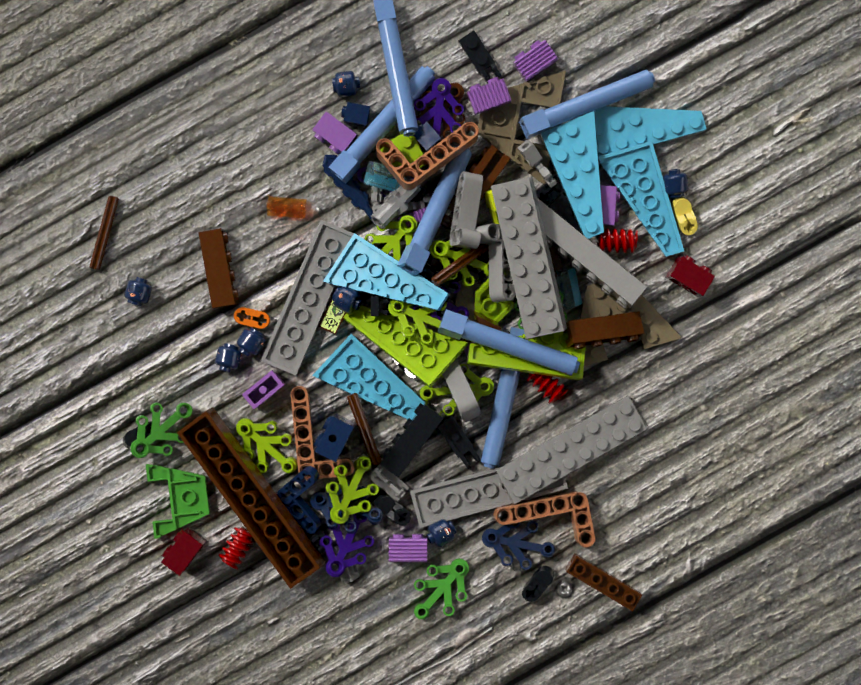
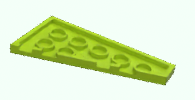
[343,305,468,388]
[467,331,585,380]

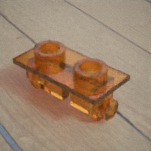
[267,196,307,219]

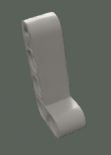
[449,171,483,249]
[475,223,515,303]
[442,358,482,423]

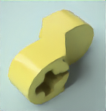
[672,196,698,235]

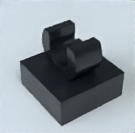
[418,183,437,203]
[371,297,389,316]
[309,529,333,554]

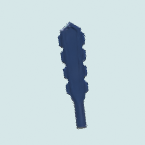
[322,155,376,226]

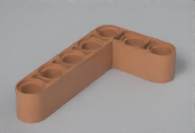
[376,122,479,190]
[291,386,355,480]
[493,491,595,547]

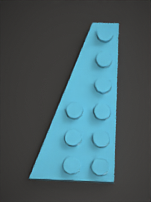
[594,106,707,157]
[540,111,604,239]
[598,141,684,257]
[323,233,450,311]
[312,334,425,420]

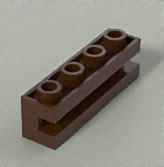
[447,145,510,213]
[198,228,239,308]
[563,311,644,350]
[565,553,642,612]

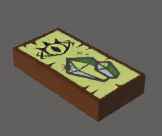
[318,299,346,335]

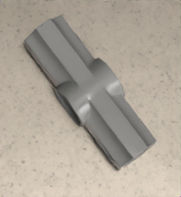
[371,177,421,228]

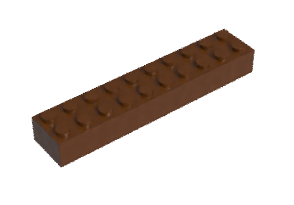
[177,407,326,589]

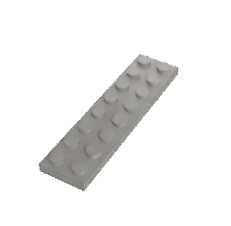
[261,220,354,376]
[495,396,647,504]
[410,466,568,528]

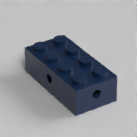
[313,413,356,462]

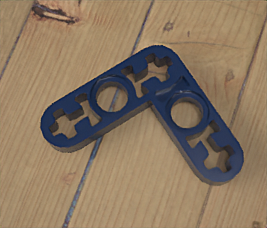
[277,466,321,534]

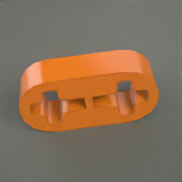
[234,307,270,329]

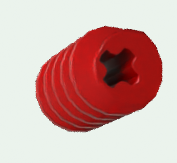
[597,228,638,254]
[527,373,569,404]
[218,527,254,570]

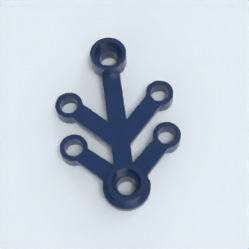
[310,484,383,534]
[482,521,555,571]

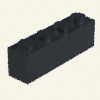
[380,400,445,478]

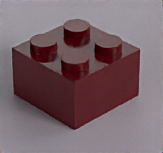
[665,255,715,297]
[161,527,207,576]

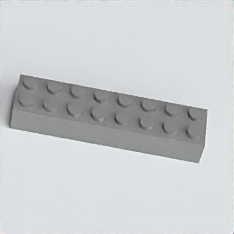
[491,176,567,339]
[538,199,647,309]

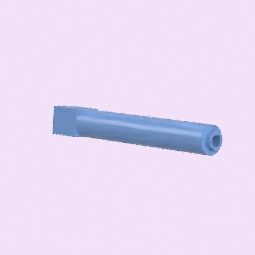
[373,0,418,137]
[329,66,436,184]
[519,70,655,139]
[397,146,472,275]
[438,309,580,375]
[481,327,525,469]

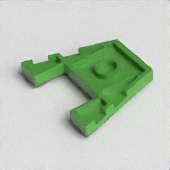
[145,464,210,539]

